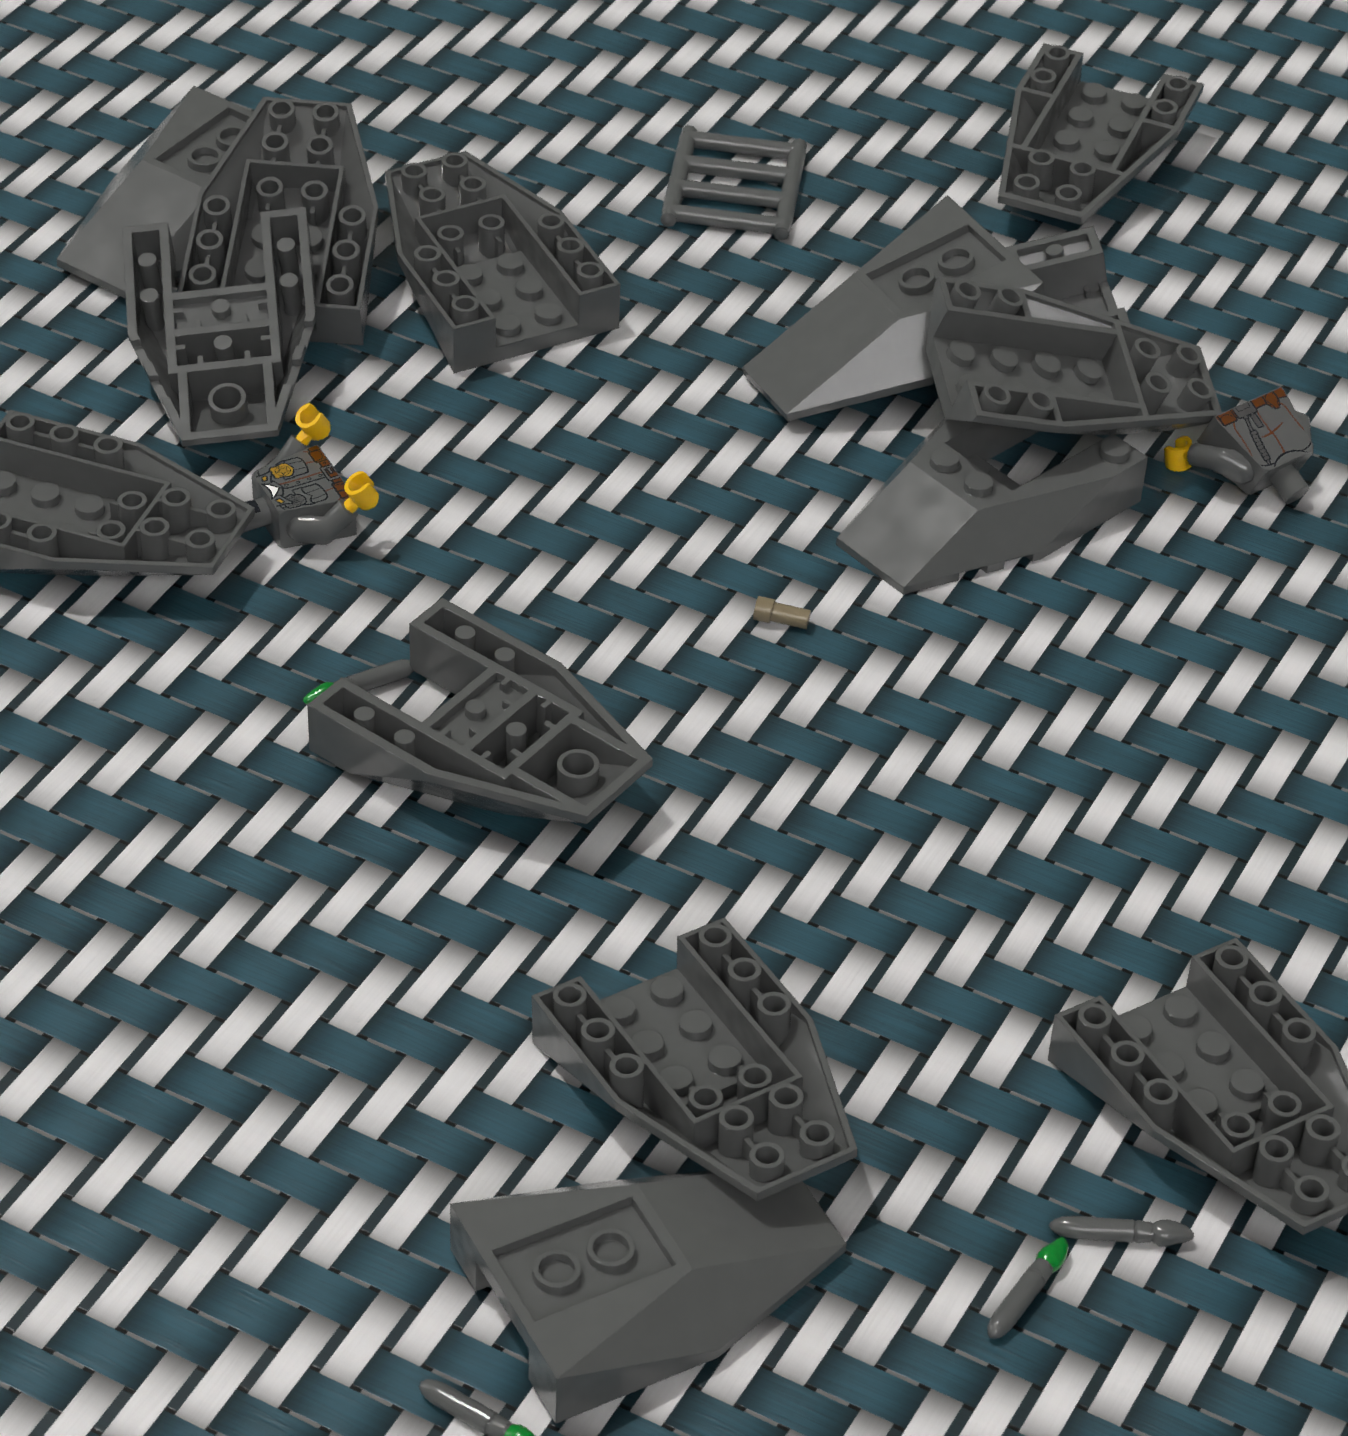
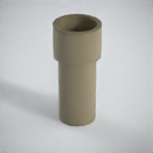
[753,595,811,630]

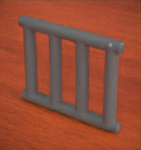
[661,125,807,240]

